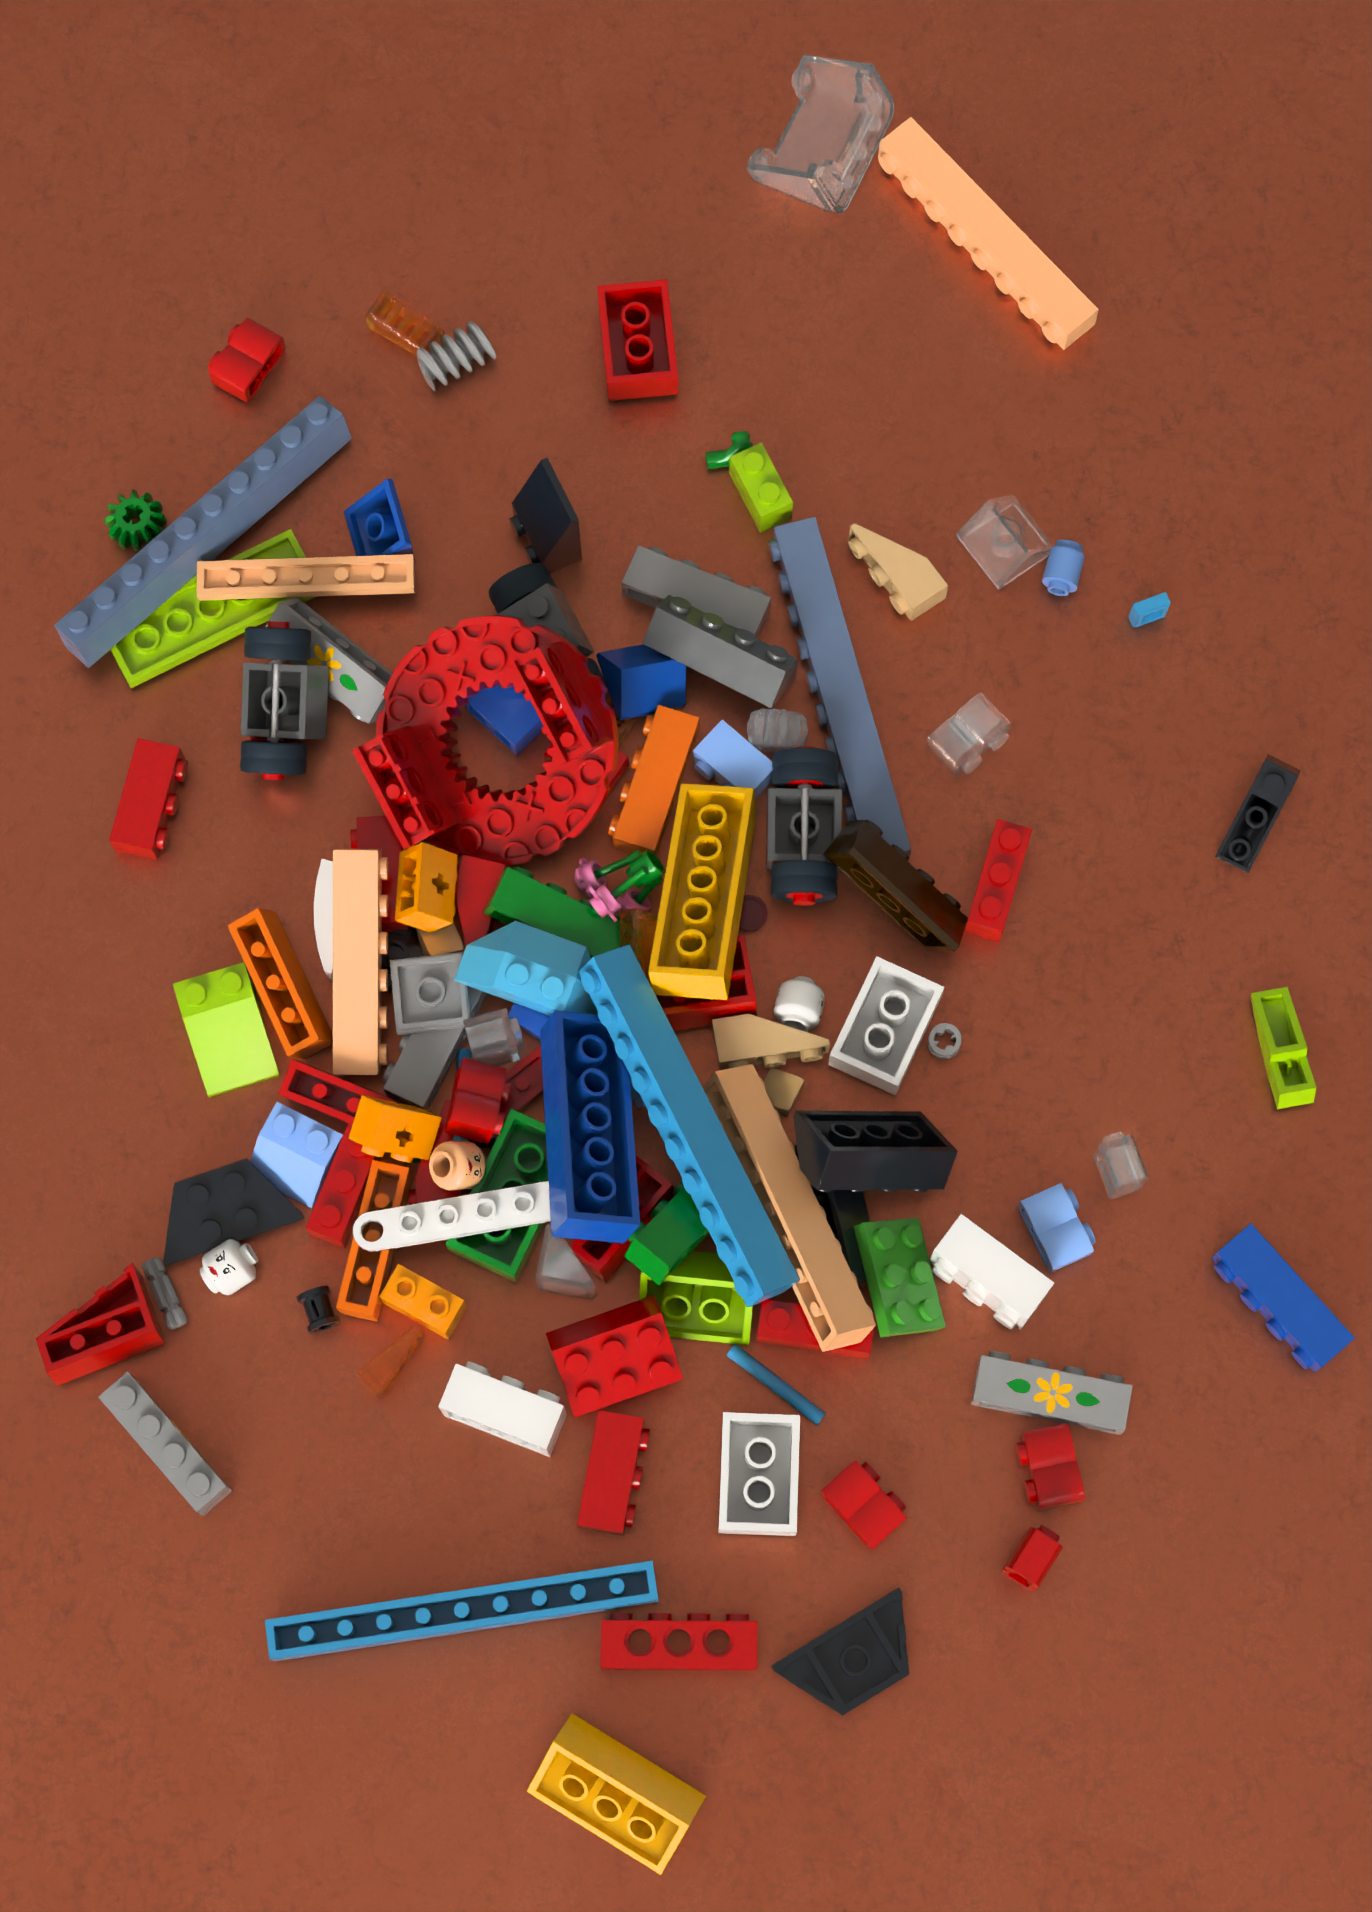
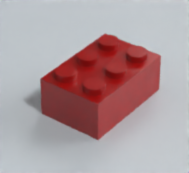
[597,279,678,401]
[546,1295,683,1417]

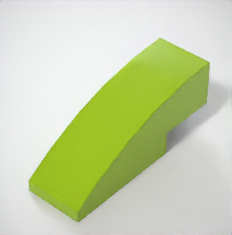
[1251,987,1317,1109]

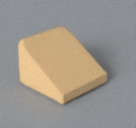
[416,922,465,956]
[764,1068,805,1117]

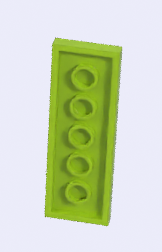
[110,529,317,689]

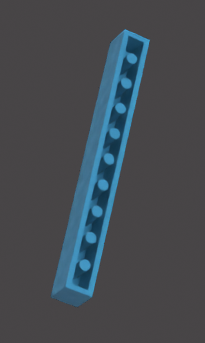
[578,944,800,1308]
[265,1560,659,1662]

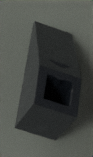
[1215,754,1301,873]

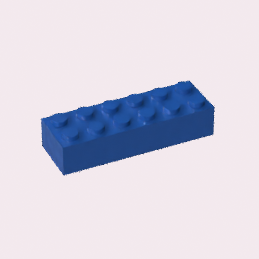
[540,1010,640,1243]

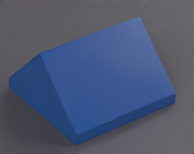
[344,478,416,563]
[596,644,686,720]

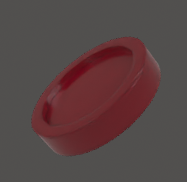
[739,895,768,932]

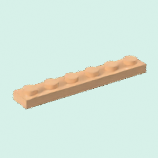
[197,554,415,600]

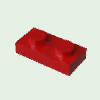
[499,1046,543,1122]

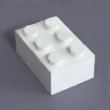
[828,956,944,1096]
[930,1214,1054,1330]
[438,1361,567,1457]
[719,1412,800,1536]

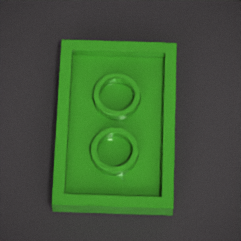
[854,1218,946,1338]

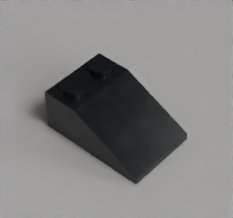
[509,458,582,574]

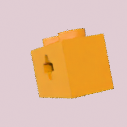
[395,842,458,933]
[348,1095,442,1163]
[379,1264,467,1340]

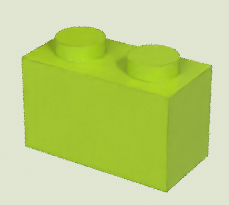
[729,442,793,533]

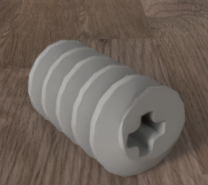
[416,321,496,391]

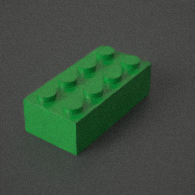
[445,1109,548,1283]

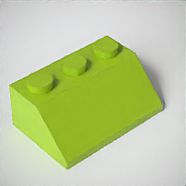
[639,1251,753,1345]

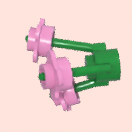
[574,849,665,923]

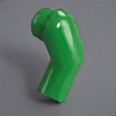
[705,431,753,469]

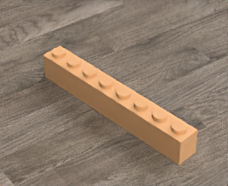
[878,117,1099,350]
[703,1064,876,1352]

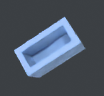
[693,719,773,799]

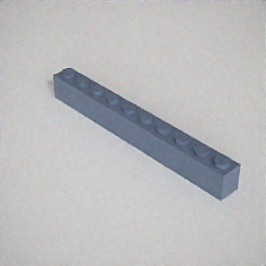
[54,395,352,668]
[768,517,911,861]

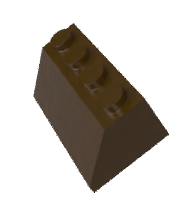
[823,820,968,952]

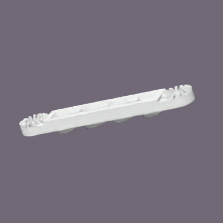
[353,1181,551,1252]

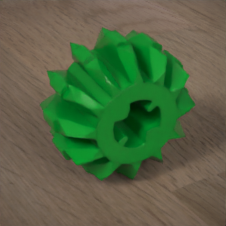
[105,489,167,552]

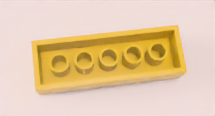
[648,783,757,1000]

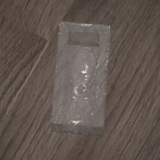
[463,1008,525,1066]

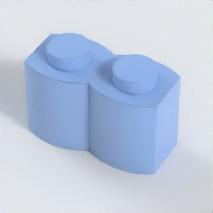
[1017,1183,1096,1273]

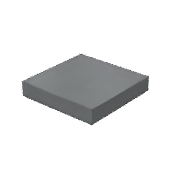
[390,952,472,1035]

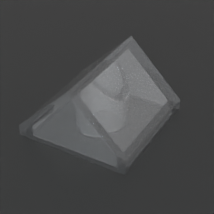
[956,494,1054,590]
[535,1223,597,1300]

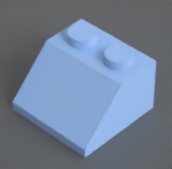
[250,1102,343,1209]

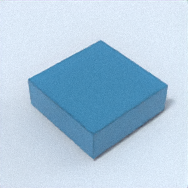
[1128,592,1171,628]

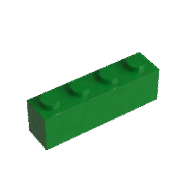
[483,867,640,958]
[624,1180,709,1285]

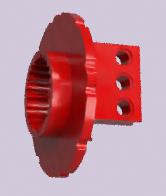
[352,615,619,866]

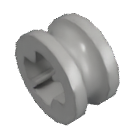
[927,1023,962,1059]

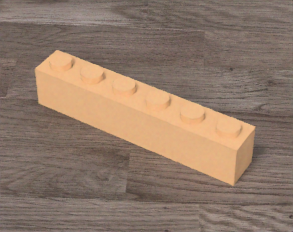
[333,849,388,1075]

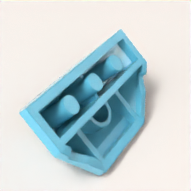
[454,921,598,1016]

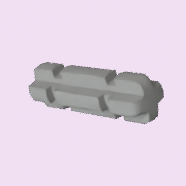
[142,1257,187,1330]

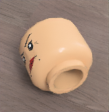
[429,1140,486,1191]

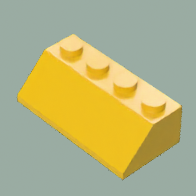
[527,1713,706,1875]

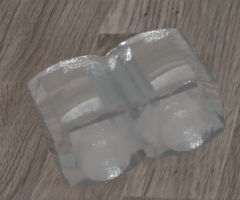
[926,692,1011,776]
[1093,1131,1149,1199]

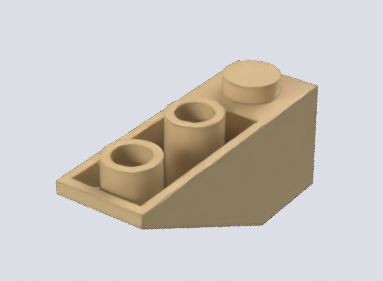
[848,523,948,621]
[712,1014,830,1070]

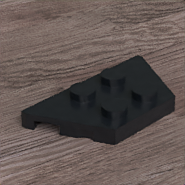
[163,1158,304,1266]
[771,1588,909,1716]

